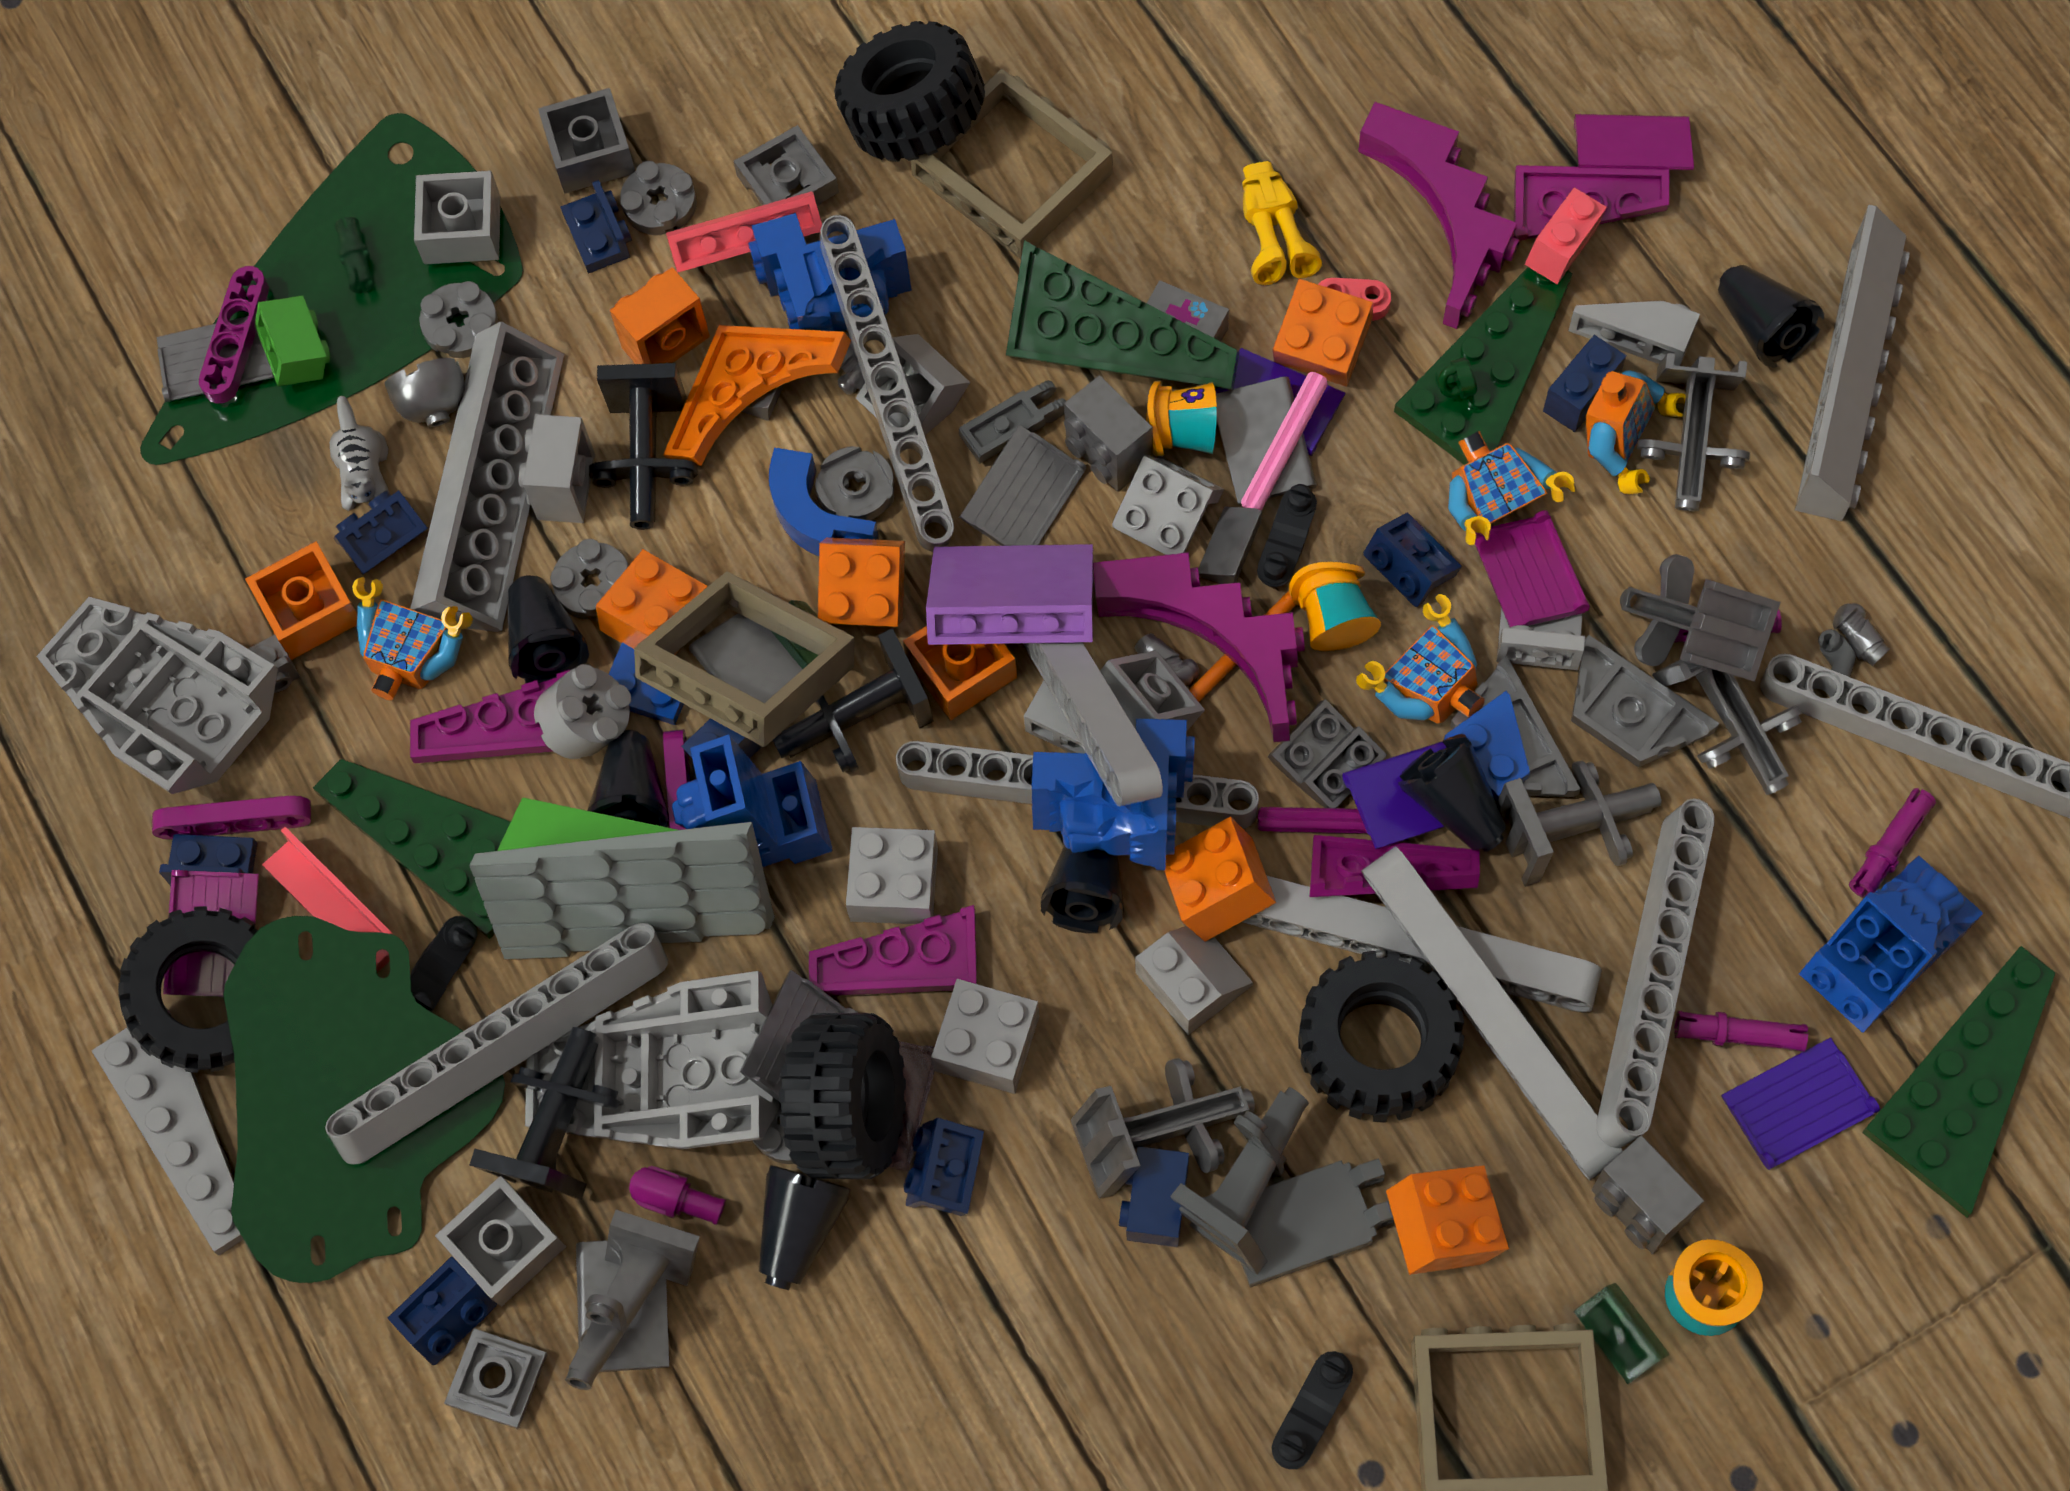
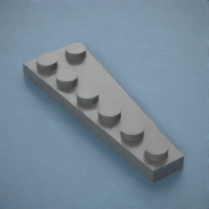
[91,1006,243,1256]

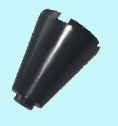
[1718,265,1824,368]
[508,575,589,683]
[587,730,669,827]
[1398,734,1506,852]
[1041,845,1124,933]
[759,1165,851,1290]

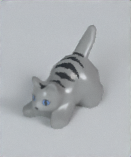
[329,396,390,511]

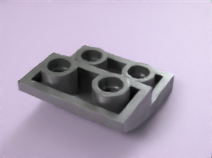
[1267,699,1387,808]

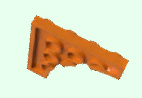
[663,325,851,466]

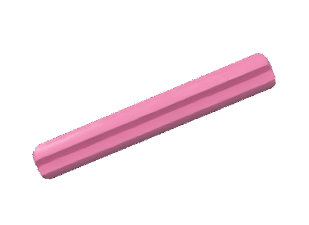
[1241,372,1327,510]

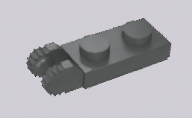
[958,380,1066,464]

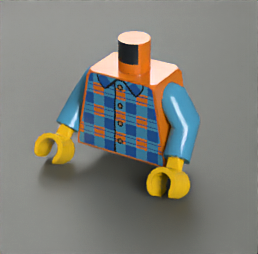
[1586,371,1686,494]
[1448,431,1575,545]
[353,577,473,700]
[1356,594,1485,723]

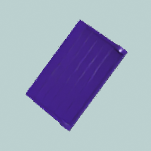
[1215,348,1345,456]
[1342,742,1446,849]
[1721,1037,1880,1170]

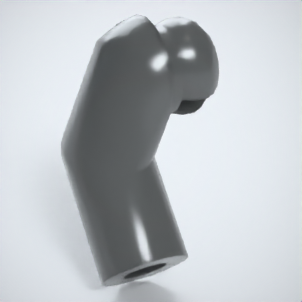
[1818,629,1856,677]

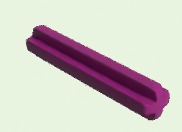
[1257,807,1367,833]

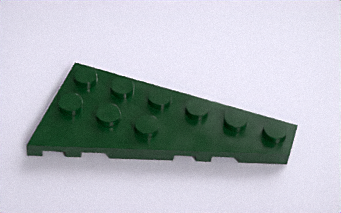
[1006,240,1240,390]
[1394,267,1573,465]
[313,759,511,939]
[1862,946,2055,1218]

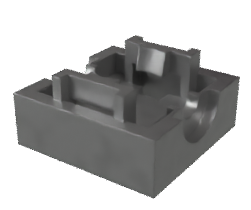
[733,125,839,206]

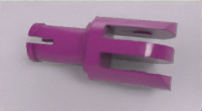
[629,1166,726,1225]

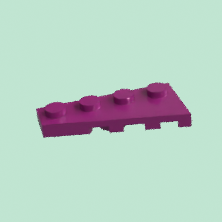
[1514,165,1669,241]
[410,670,570,763]
[1309,835,1480,897]
[809,905,977,996]

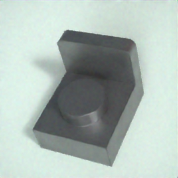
[248,634,300,693]

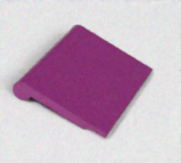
[1574,114,1694,170]
[1475,510,1590,628]
[163,870,259,997]

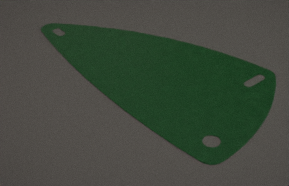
[140,113,523,465]

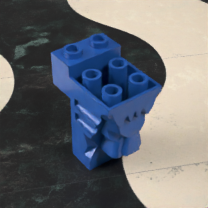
[748,213,912,332]
[1032,718,1195,870]
[672,734,833,867]
[1799,856,1983,1033]

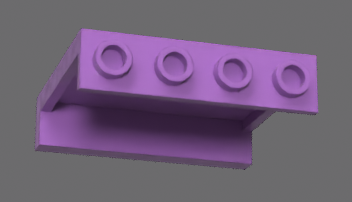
[926,544,1094,645]

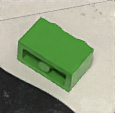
[255,296,330,386]

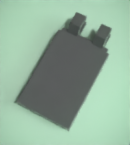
[1241,1158,1395,1288]

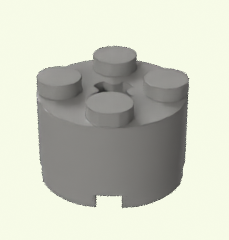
[534,664,631,759]

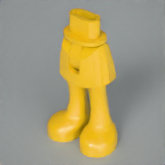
[1242,161,1322,285]

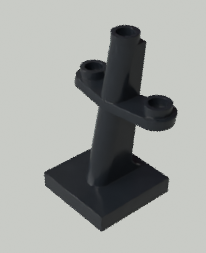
[589,363,698,530]
[773,628,934,772]
[469,1027,620,1200]

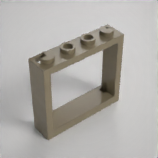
[910,68,1113,259]
[634,571,855,747]
[1411,1323,1608,1491]

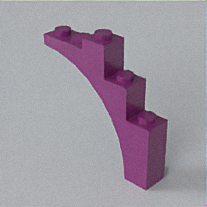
[1358,102,1520,329]
[1093,553,1305,742]

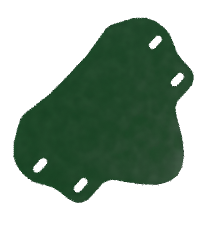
[223,916,505,1283]

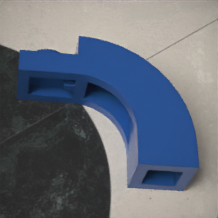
[769,448,879,556]

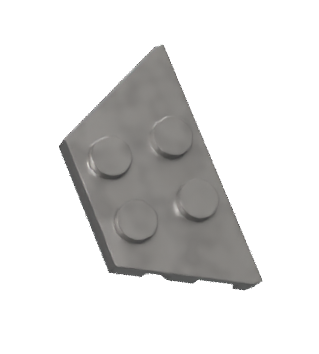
[1571,635,1719,768]
[1450,657,1580,797]

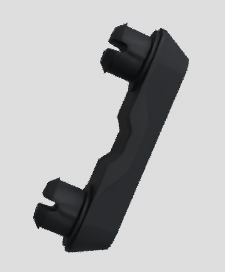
[1257,484,1317,587]
[410,916,477,1012]
[1272,1351,1353,1470]

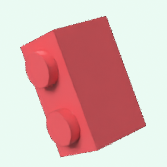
[1525,187,1607,284]

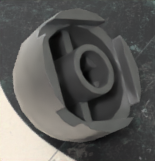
[384,358,465,427]

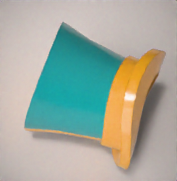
[1146,381,1217,457]
[1289,562,1381,651]
[1665,1239,1763,1336]

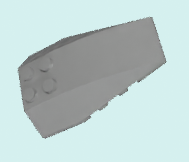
[36,597,278,794]
[525,971,779,1149]

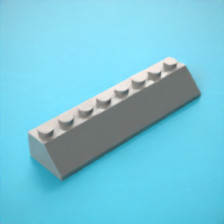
[1795,205,1910,521]
[410,321,564,632]

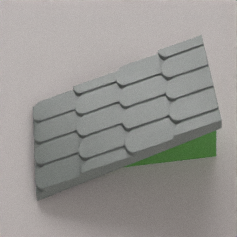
[469,797,775,959]

